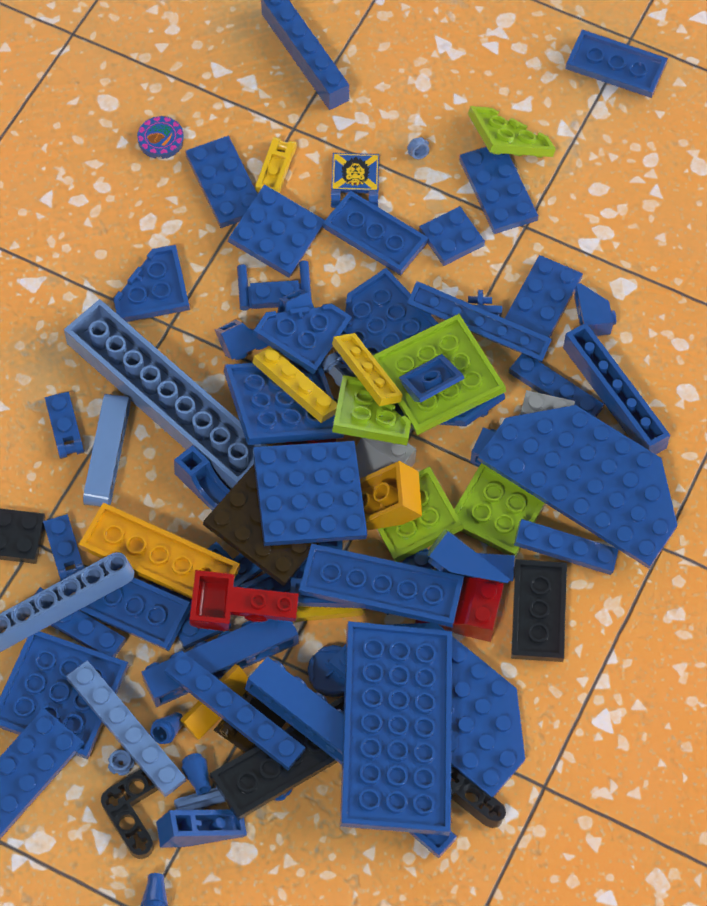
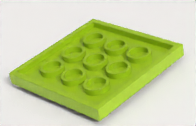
[373,314,506,435]

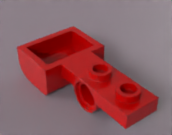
[189,570,299,631]

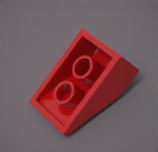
[415,577,504,642]

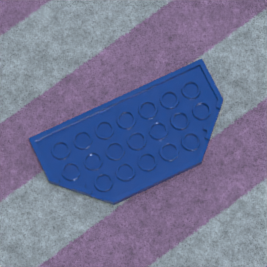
[337,268,505,427]
[478,405,678,569]
[328,623,525,797]

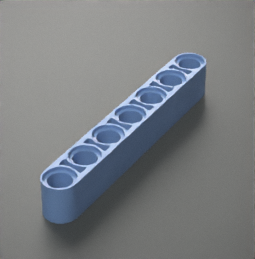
[0,552,134,652]

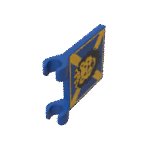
[331,153,379,208]

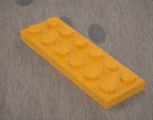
[78,503,240,600]

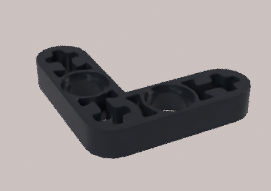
[451,767,506,828]
[101,769,158,859]

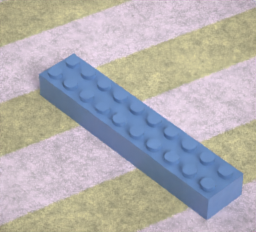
[64,299,268,489]

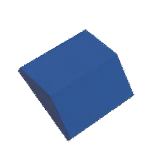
[399,354,465,403]

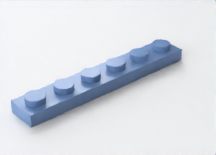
[66,660,186,797]

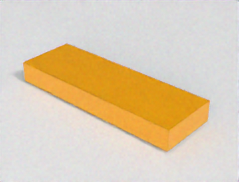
[180,664,249,740]

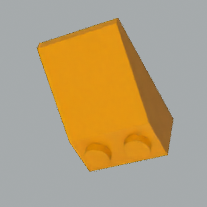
[360,461,422,530]

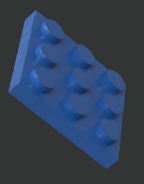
[228,185,325,278]

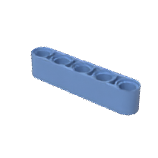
[83,394,131,507]

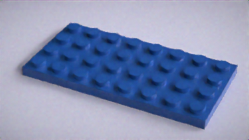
[340,621,452,836]

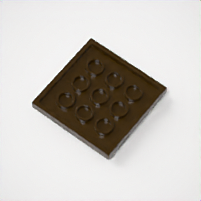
[203,464,322,586]

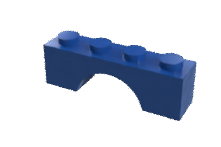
[215,289,314,360]
[174,445,230,511]

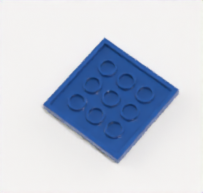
[223,360,344,445]
[253,441,367,546]
[0,631,129,760]

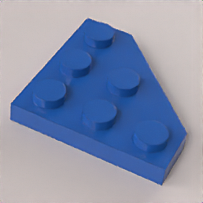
[113,245,190,322]
[252,304,352,374]

